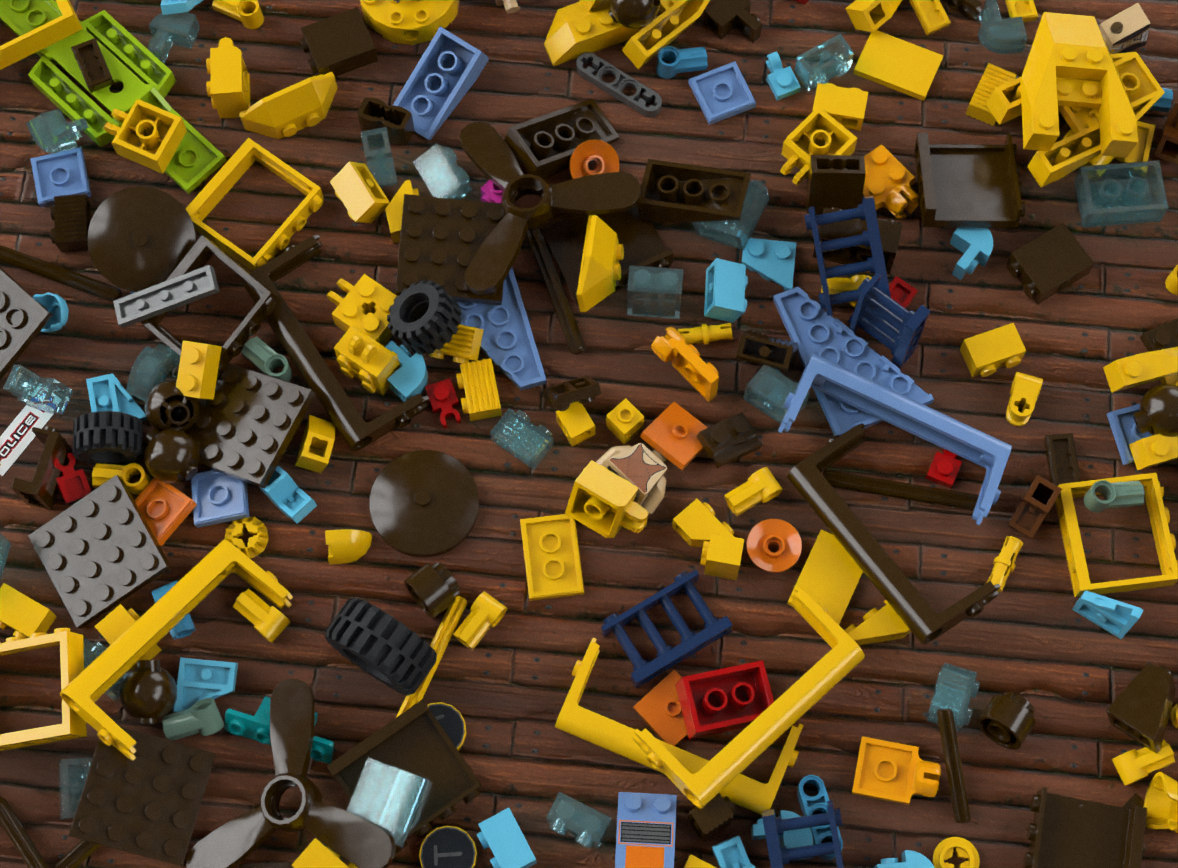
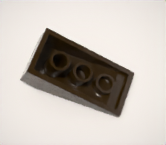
[504,98,619,179]
[637,159,751,223]

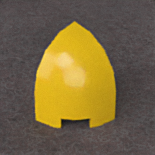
[325,529,373,565]

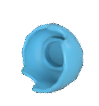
[33,292,69,333]

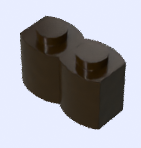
[357,98,415,145]

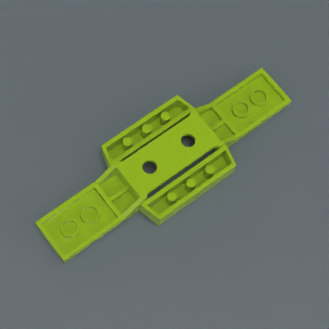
[0,0,227,194]

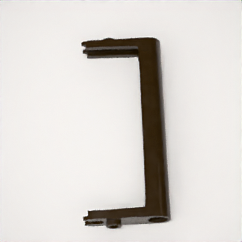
[242,235,431,452]
[787,423,1001,645]

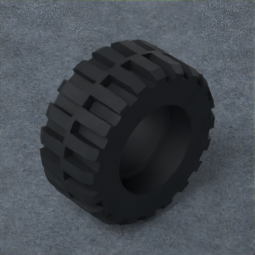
[325,597,437,696]

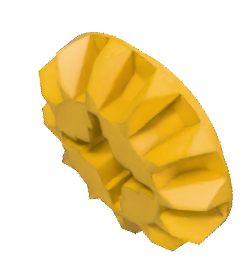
[224,516,269,558]
[932,837,980,868]

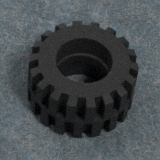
[387,280,462,355]
[73,411,143,465]

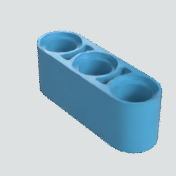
[796,775,843,861]

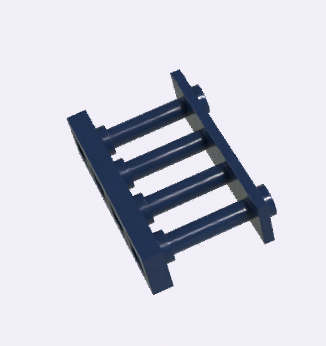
[804,195,891,316]
[848,272,931,369]
[601,569,732,689]
[762,800,844,868]

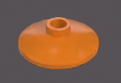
[569,139,620,179]
[746,519,802,573]

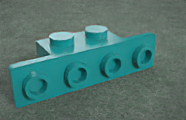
[224,696,334,764]

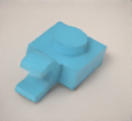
[766,52,801,101]

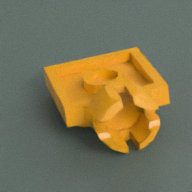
[862,144,919,219]
[651,327,719,402]
[852,736,941,805]

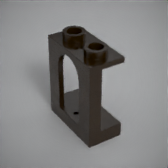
[11,426,73,510]

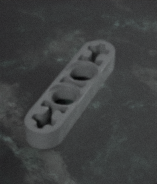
[577,52,662,117]

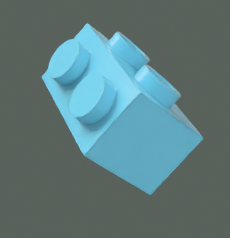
[704,258,748,323]
[477,808,537,868]

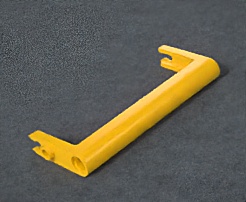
[60,540,293,761]
[632,586,865,809]
[555,638,803,815]

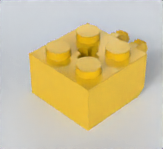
[206,37,251,119]
[103,100,187,174]
[780,106,858,186]
[326,274,397,346]
[334,325,401,396]
[565,460,649,538]

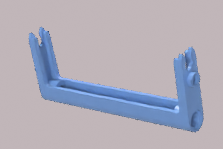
[778,353,1012,526]

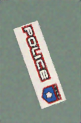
[0,386,64,476]

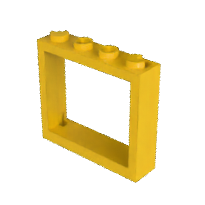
[0,0,83,70]
[186,138,324,271]
[1055,473,1178,597]
[0,628,87,751]

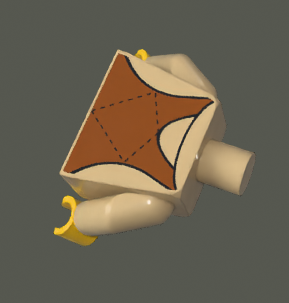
[583,443,667,528]

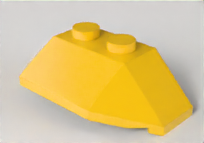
[544,0,645,67]
[239,72,337,139]
[576,215,624,312]

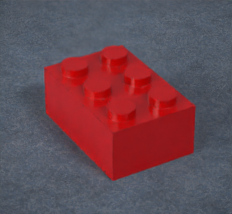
[675,660,774,740]

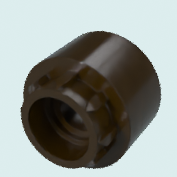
[404,563,460,619]
[977,692,1035,750]

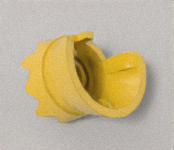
[1143,772,1178,833]

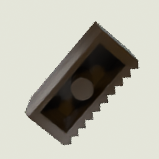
[50,193,91,253]
[736,330,799,371]
[688,793,736,842]

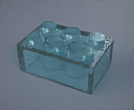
[1074,161,1168,228]

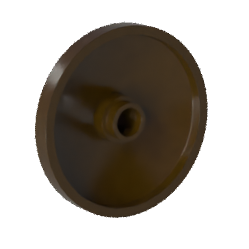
[88,186,196,292]
[369,450,479,558]

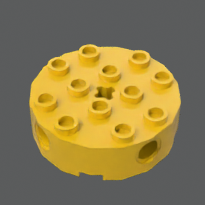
[360,0,460,45]

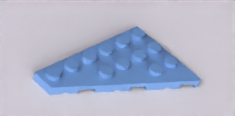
[456,267,547,391]
[773,287,934,436]

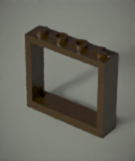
[141,235,281,378]

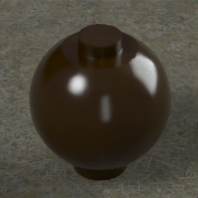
[609,0,660,28]
[145,380,200,432]
[1132,384,1178,437]
[142,428,200,484]
[119,660,177,724]

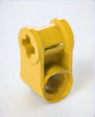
[1006,371,1043,427]

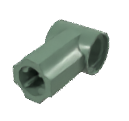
[241,336,292,382]
[1084,480,1145,513]
[162,698,224,741]

